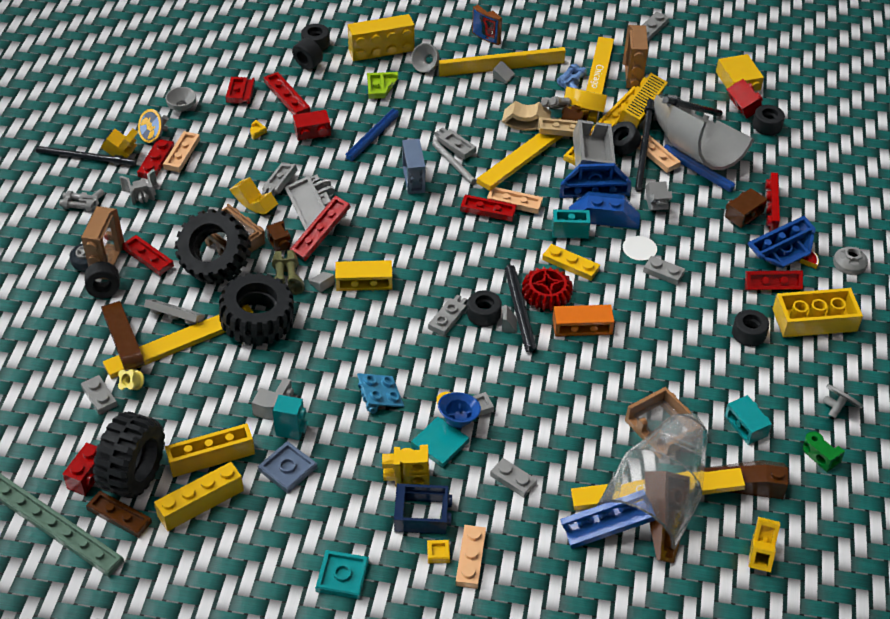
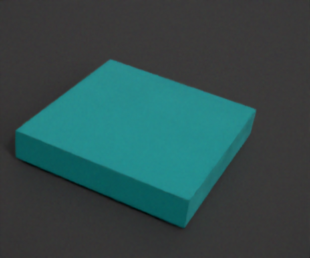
[411,417,469,468]
[315,550,369,599]

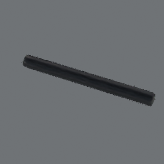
[505,264,536,353]

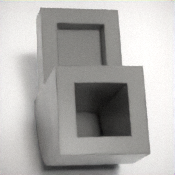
[645,181,672,210]
[252,378,294,420]

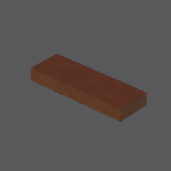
[86,491,152,538]

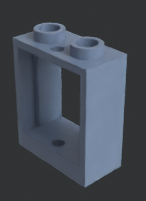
[402,139,425,194]

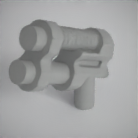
[541,96,571,108]
[59,189,105,211]

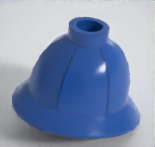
[438,392,481,430]

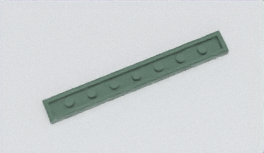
[0,473,124,577]

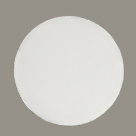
[623,236,657,260]

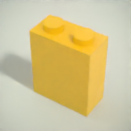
[716,54,764,91]

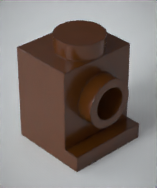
[561,105,590,121]
[266,221,291,252]

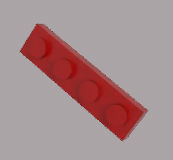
[263,72,311,115]
[765,172,780,232]
[290,195,351,261]

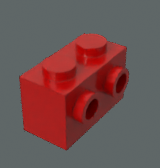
[726,79,763,119]
[293,110,331,141]
[62,442,97,496]

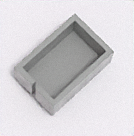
[573,120,616,168]

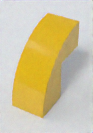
[564,86,607,112]
[229,177,278,214]

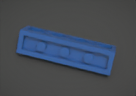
[560,490,655,549]

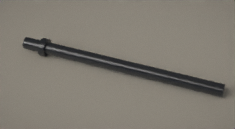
[635,99,655,192]

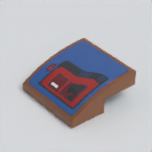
[472,5,502,45]

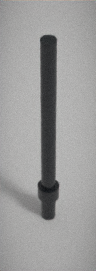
[663,96,723,117]
[36,146,137,166]

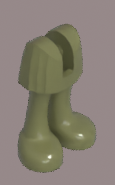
[272,250,305,295]

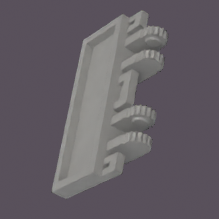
[284,174,347,231]

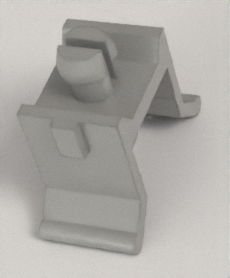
[119,169,157,205]

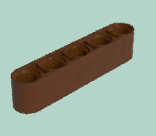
[101,301,145,371]

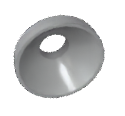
[411,43,439,73]
[165,87,196,112]
[833,247,868,275]

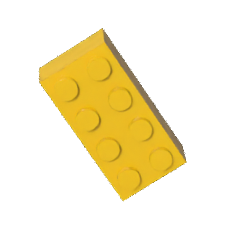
[347,14,415,61]
[773,288,863,337]

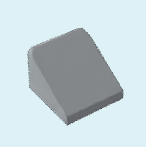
[493,61,515,84]
[309,272,335,293]
[502,305,517,333]

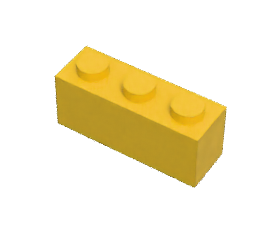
[335,260,393,291]

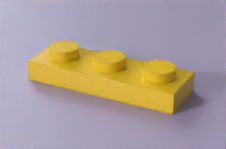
[542,244,600,281]

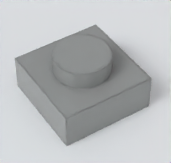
[473,392,494,417]

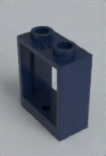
[394,483,452,534]

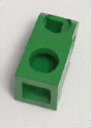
[803,432,845,472]

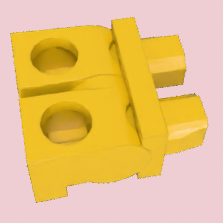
[382,445,429,487]

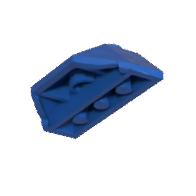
[559,163,631,198]
[569,191,640,229]
[747,216,816,268]

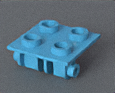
[357,373,404,414]

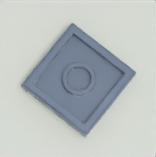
[257,441,318,494]

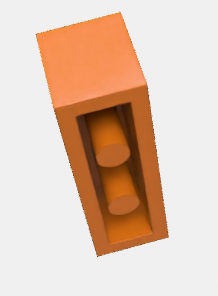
[553,305,614,336]

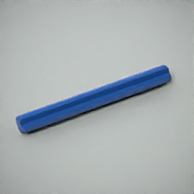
[345,108,399,161]
[664,144,735,192]

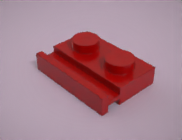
[225,77,255,104]

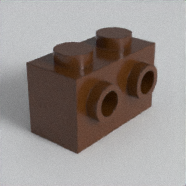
[725,188,767,228]

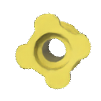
[118,369,144,390]

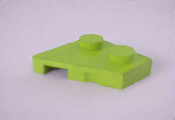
[367,72,398,99]

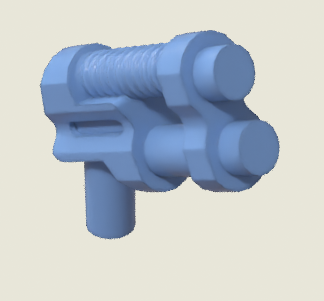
[557,64,587,90]

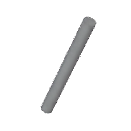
[432,140,477,185]

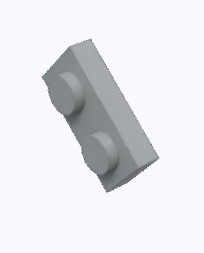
[643,256,685,285]
[81,375,118,415]
[490,458,537,498]

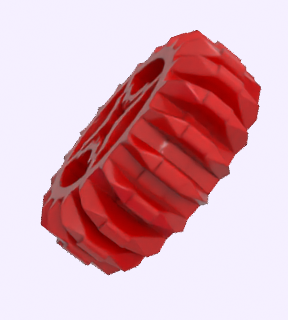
[522,266,573,312]

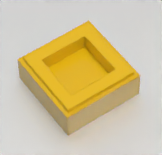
[427,540,450,564]

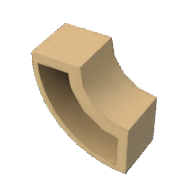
[502,101,551,131]

